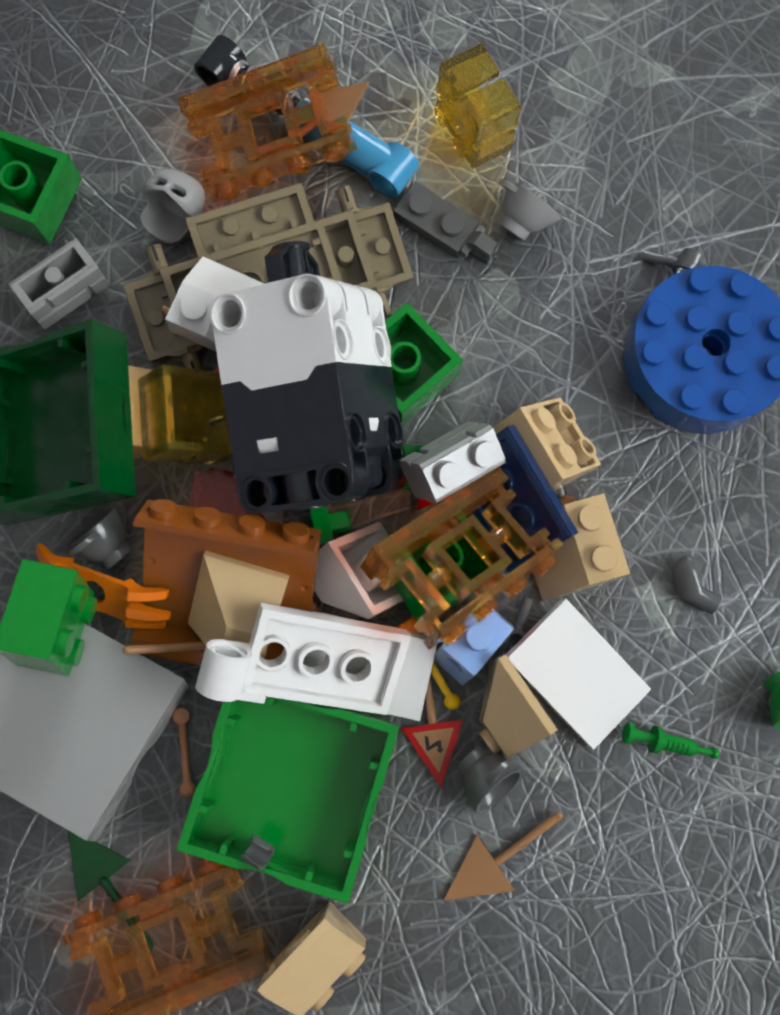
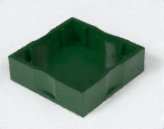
[0,319,136,525]

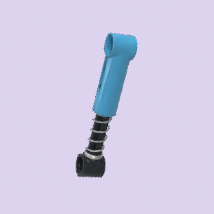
[194,35,420,199]

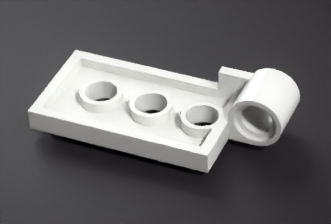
[195,602,412,715]

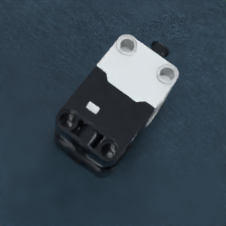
[210,241,407,514]

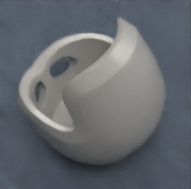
[140,168,205,244]

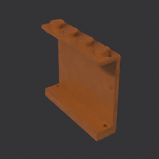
[131,499,321,665]

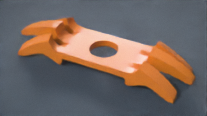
[35,543,171,629]

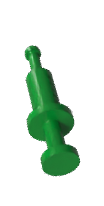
[622,722,720,759]

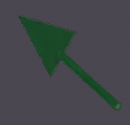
[68,831,154,951]

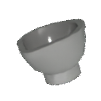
[499,178,562,241]

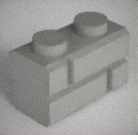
[9,238,110,329]
[399,421,506,504]

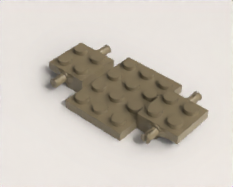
[123,183,414,379]

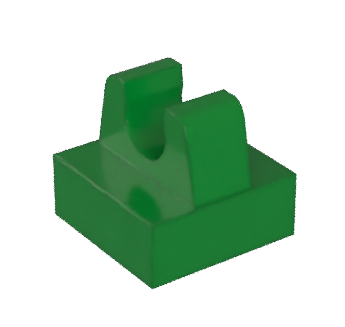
[309,506,353,549]

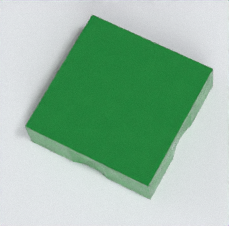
[176,696,399,904]

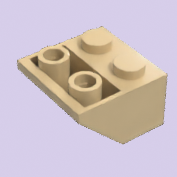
[493,397,601,491]

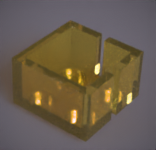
[434,43,521,169]
[138,365,232,465]

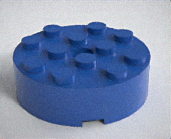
[623,266,780,434]

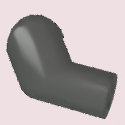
[672,555,722,614]

